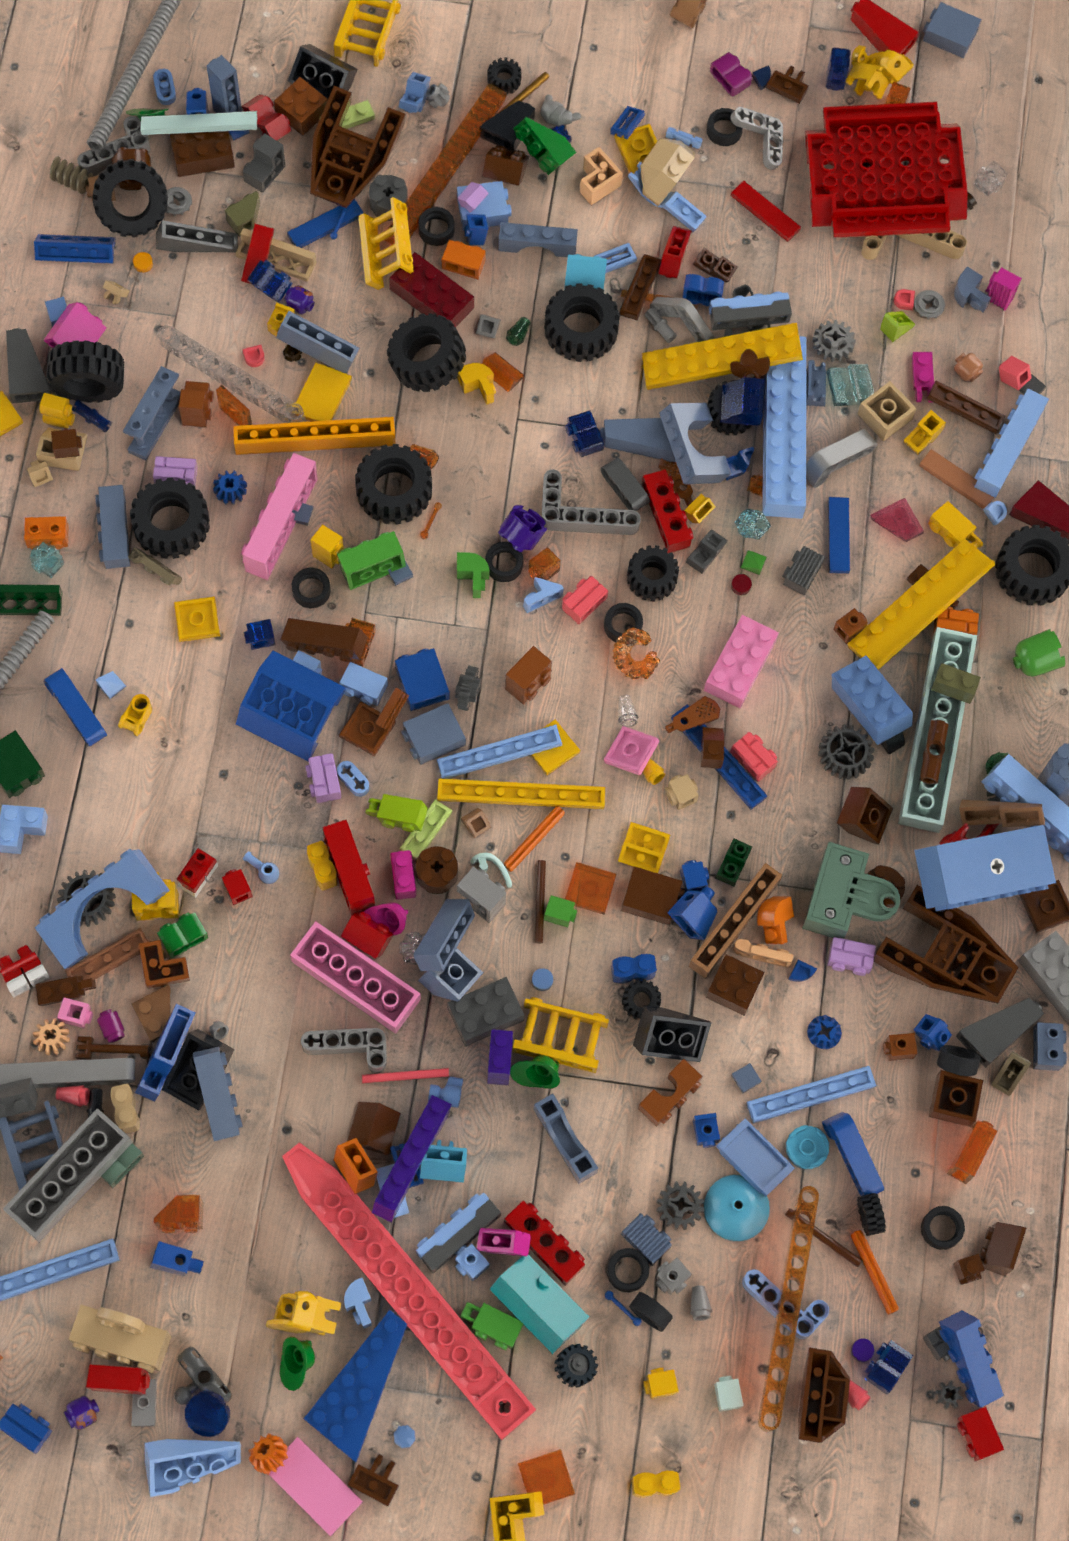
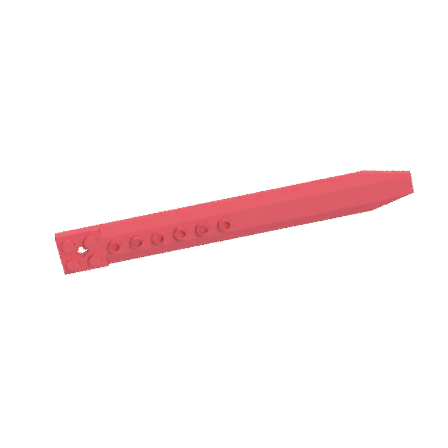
[282,1142,536,1440]

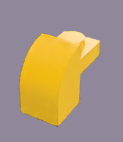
[457,363,496,404]

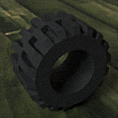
[708,380,758,436]
[627,545,679,601]

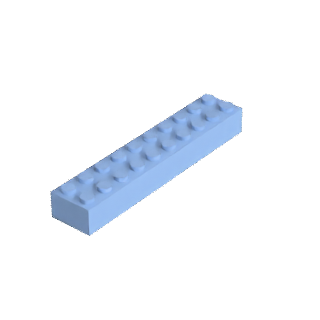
[762,336,806,519]

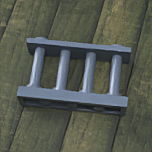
[123,366,181,460]
[0,1101,63,1191]

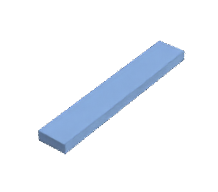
[437,725,562,779]
[746,1066,876,1124]
[0,1238,120,1302]

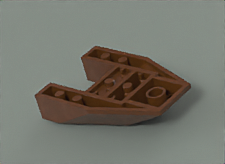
[310,86,406,208]
[873,885,1019,1004]

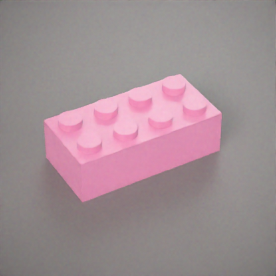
[704,615,779,708]

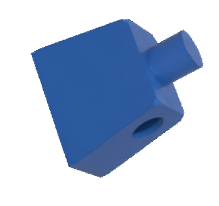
[186,88,209,115]
[668,886,717,940]
[150,1241,204,1276]

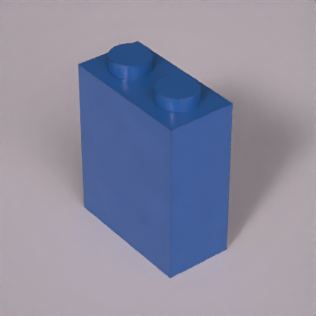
[395,648,450,711]

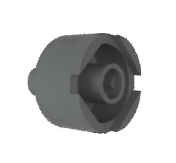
[369,175,408,221]

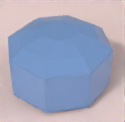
[394,1425,416,1448]

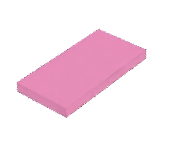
[269,1437,363,1537]

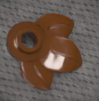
[730,349,770,387]

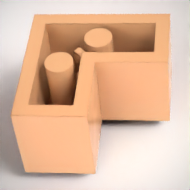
[580,147,623,206]

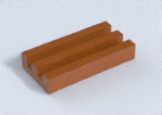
[375,688,409,731]

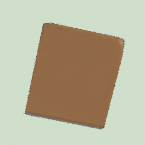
[461,808,492,838]

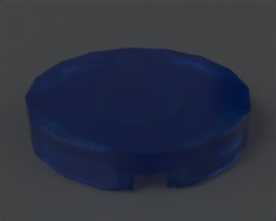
[185,1391,230,1437]

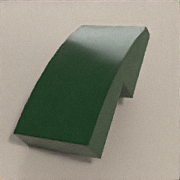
[715,838,752,887]

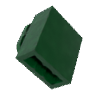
[0,730,45,798]

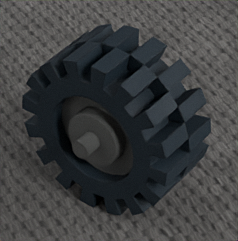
[555,1344,598,1388]

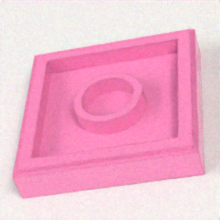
[604,726,660,775]

